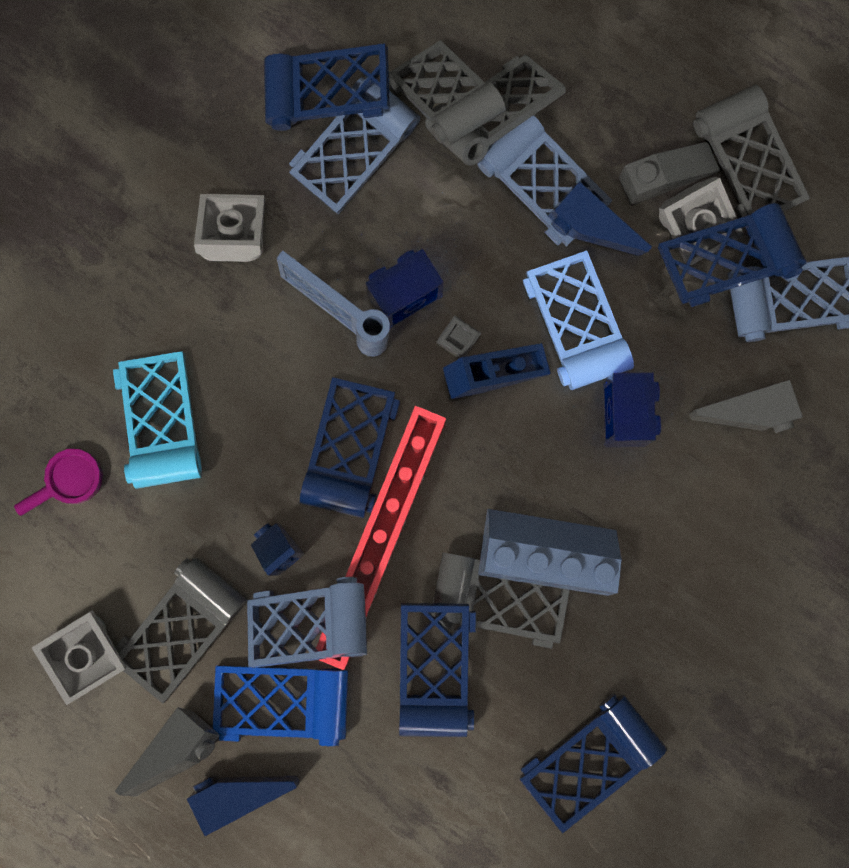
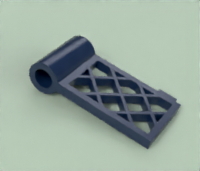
[264,43,390,131]
[658,203,806,307]
[299,377,400,518]
[399,603,476,737]
[520,694,667,834]

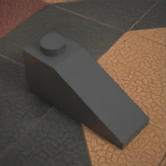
[619,142,720,206]
[689,380,803,433]
[115,707,220,797]

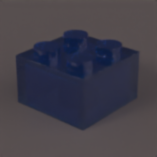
[365,249,444,328]
[603,373,661,448]

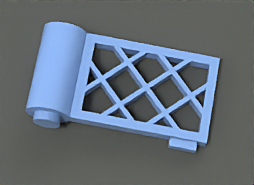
[523,251,634,390]

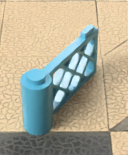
[113,351,202,489]

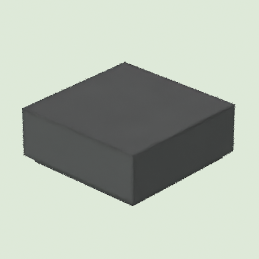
[436,315,481,359]

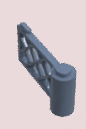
[289,77,421,215]
[477,115,613,247]
[277,251,390,357]
[727,257,849,342]
[247,577,367,668]

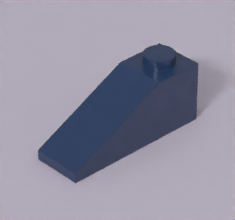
[548,181,652,256]
[443,343,551,399]
[251,523,305,576]
[187,776,300,836]

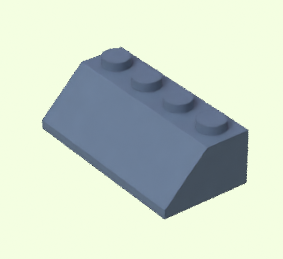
[478,509,622,596]

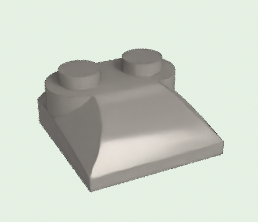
[659,177,744,266]
[194,194,265,262]
[31,610,126,705]

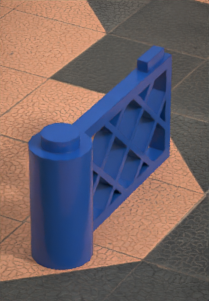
[213,665,348,746]

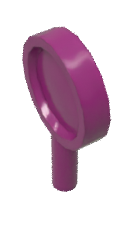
[14,449,103,516]

